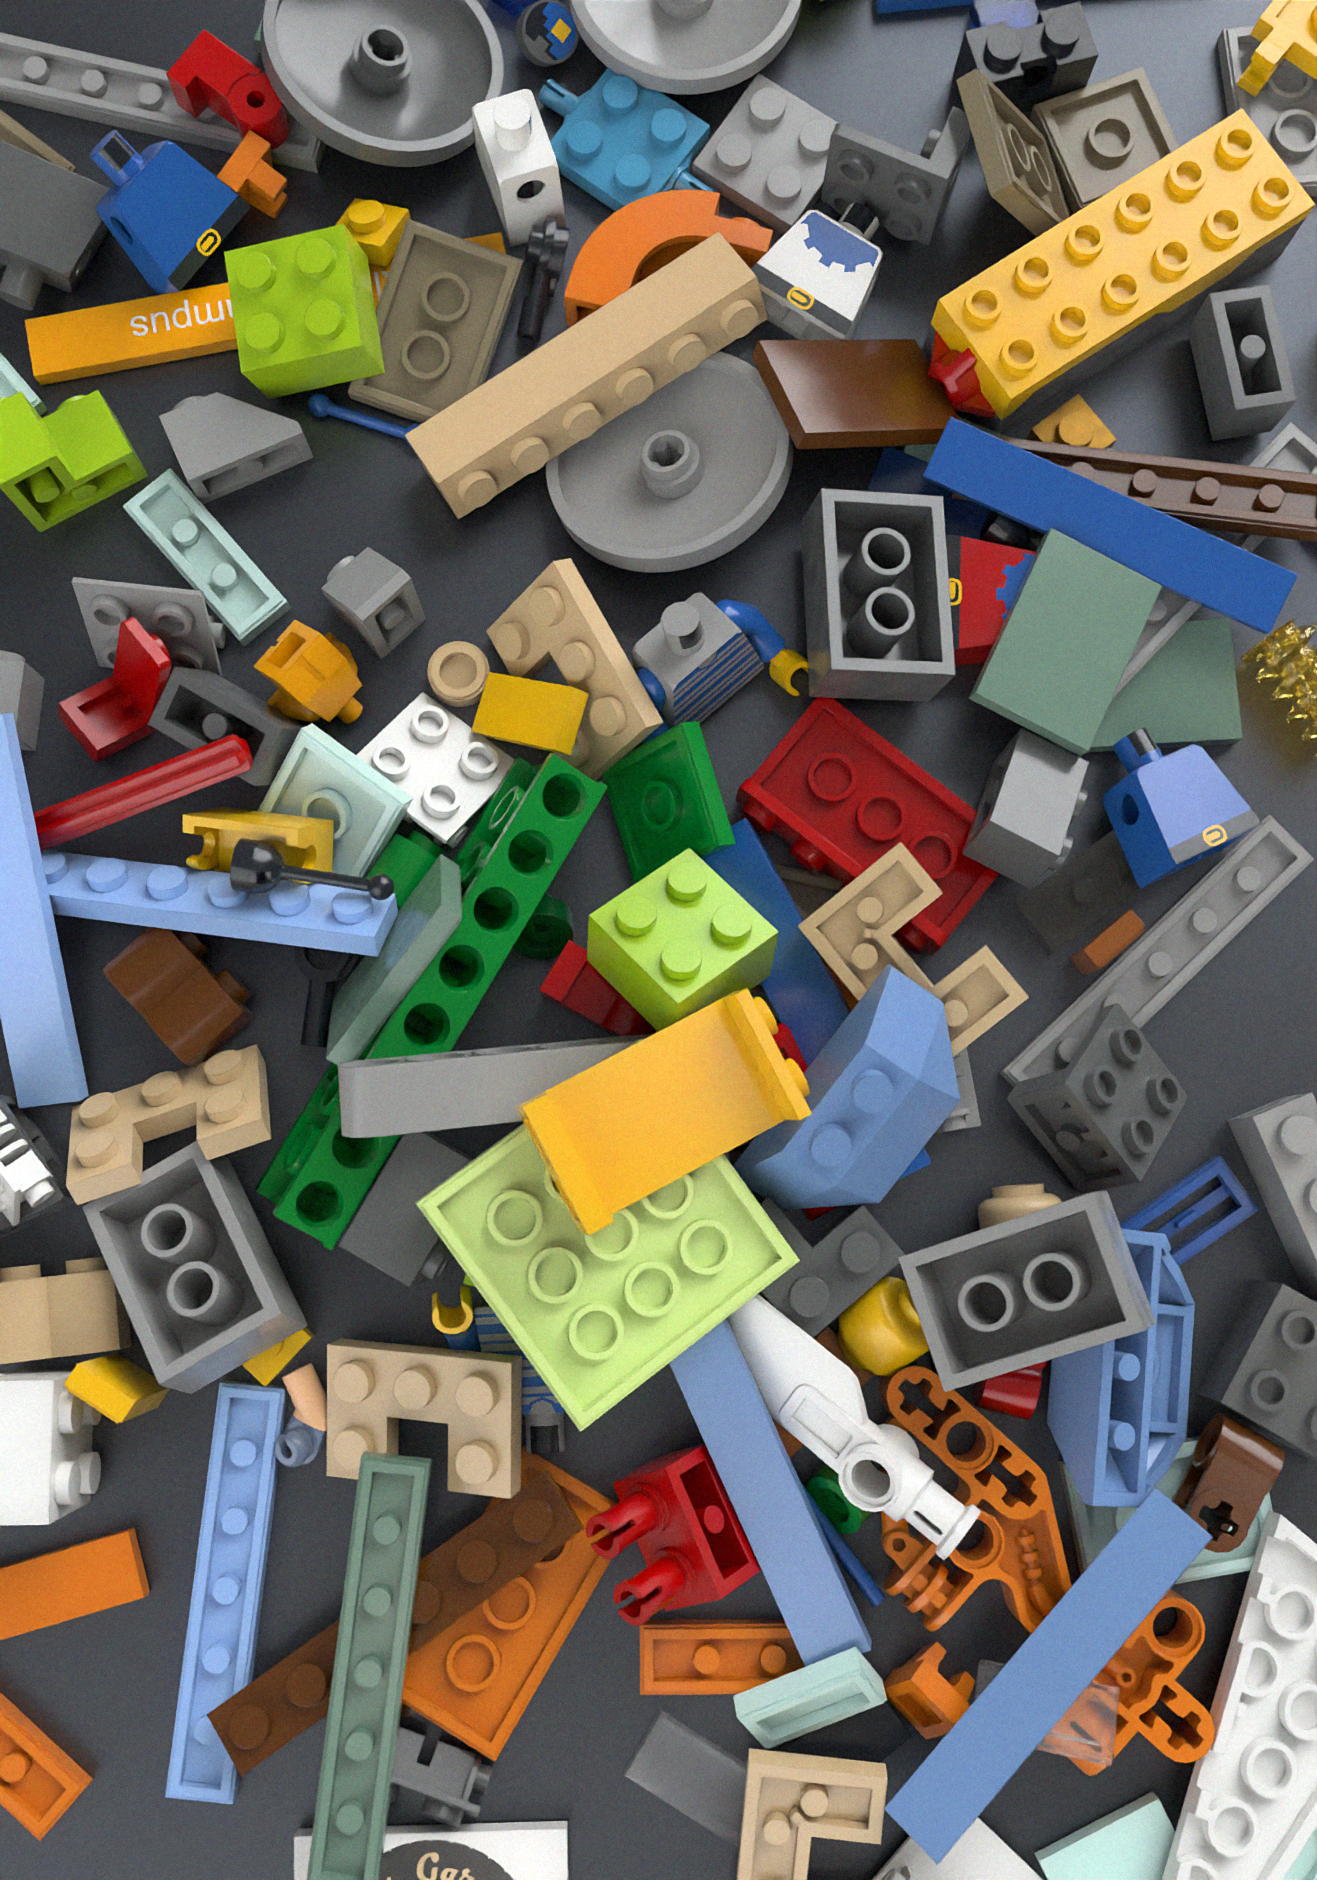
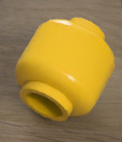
[838,1276,930,1377]

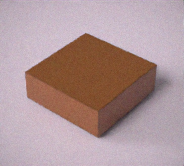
[1068,909,1146,975]

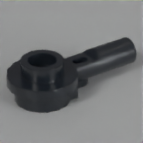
[516,215,570,342]
[294,946,359,1048]

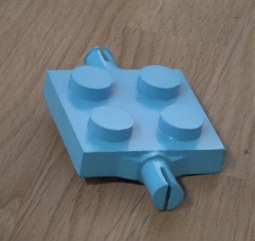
[538,68,716,212]

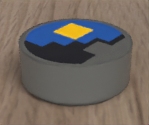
[516,0,579,67]

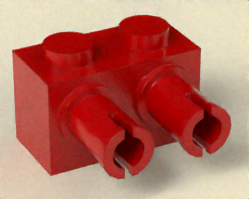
[586,1443,762,1626]

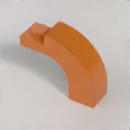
[564,189,773,327]

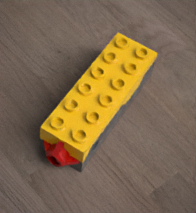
[923,108,1315,434]

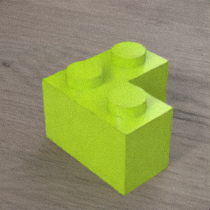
[0,390,148,533]

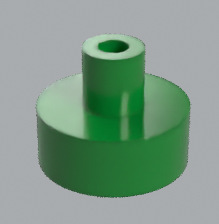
[805,1464,873,1534]

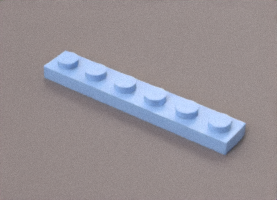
[41,850,398,957]

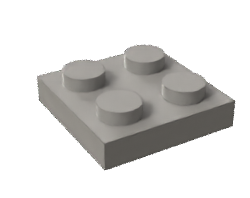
[692,73,838,235]

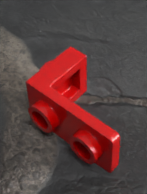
[58,617,171,763]

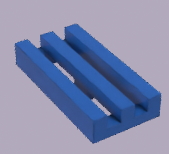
[1119,1156,1259,1266]

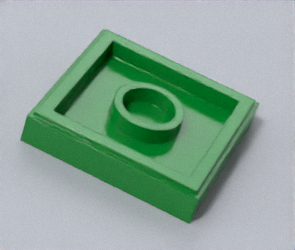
[602,721,736,884]

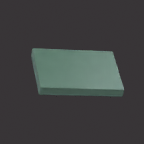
[968,528,1162,756]
[1051,618,1243,753]
[326,854,462,1065]

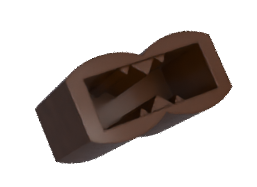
[102,927,255,1067]

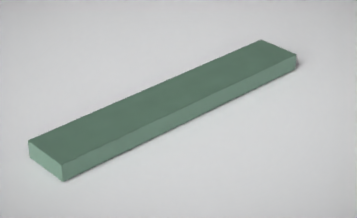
[307,1451,432,1880]

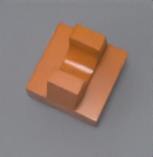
[217,130,288,219]
[883,1642,975,1740]

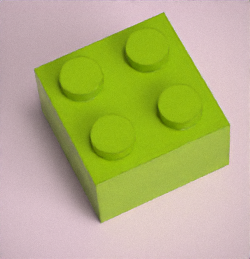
[224,224,385,399]
[587,848,779,1031]

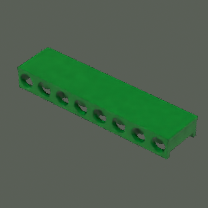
[254,753,608,1251]

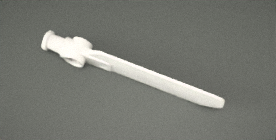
[727,1294,981,1560]

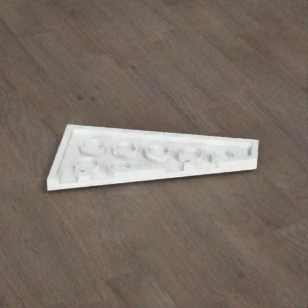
[1162,1510,1317,1880]

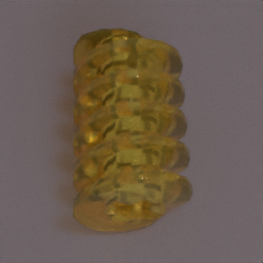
[1240,617,1317,757]

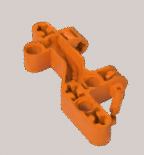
[878,1361,1215,1776]

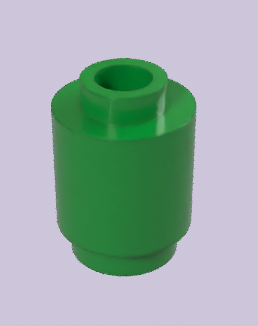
[365,830,444,911]

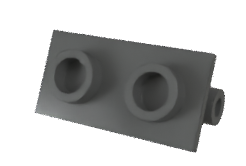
[390,1727,493,1827]

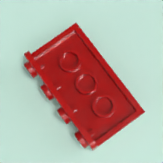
[735,697,999,956]

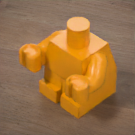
[253,620,363,724]

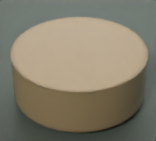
[427,641,491,707]

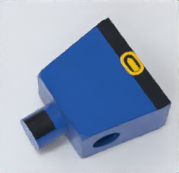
[89,130,251,294]
[1102,727,1262,889]

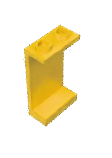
[515,988,812,1236]

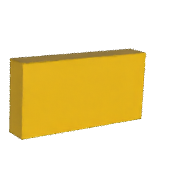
[471,672,589,755]
[64,1352,170,1424]

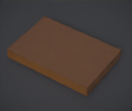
[751,339,960,449]

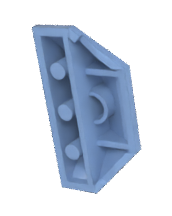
[733,963,960,1210]
[1047,1229,1195,1508]

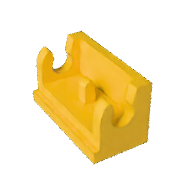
[183,807,334,885]

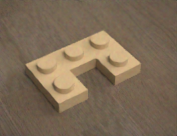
[486,558,663,781]
[798,842,1029,1057]
[66,1044,271,1205]
[327,1338,522,1499]
[736,1748,888,1880]

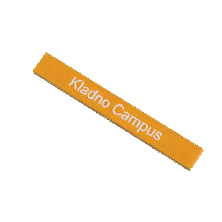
[25,232,506,385]

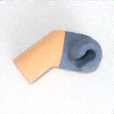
[274,1362,327,1467]

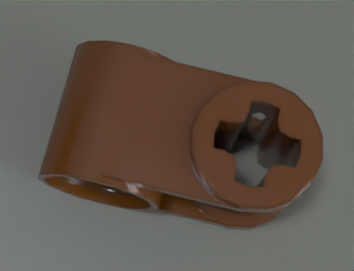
[1171,1412,1285,1553]

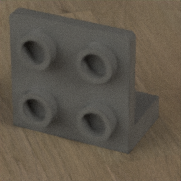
[821,106,972,245]
[1007,1003,1187,1194]

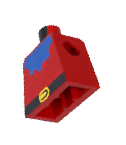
[946,534,1036,666]

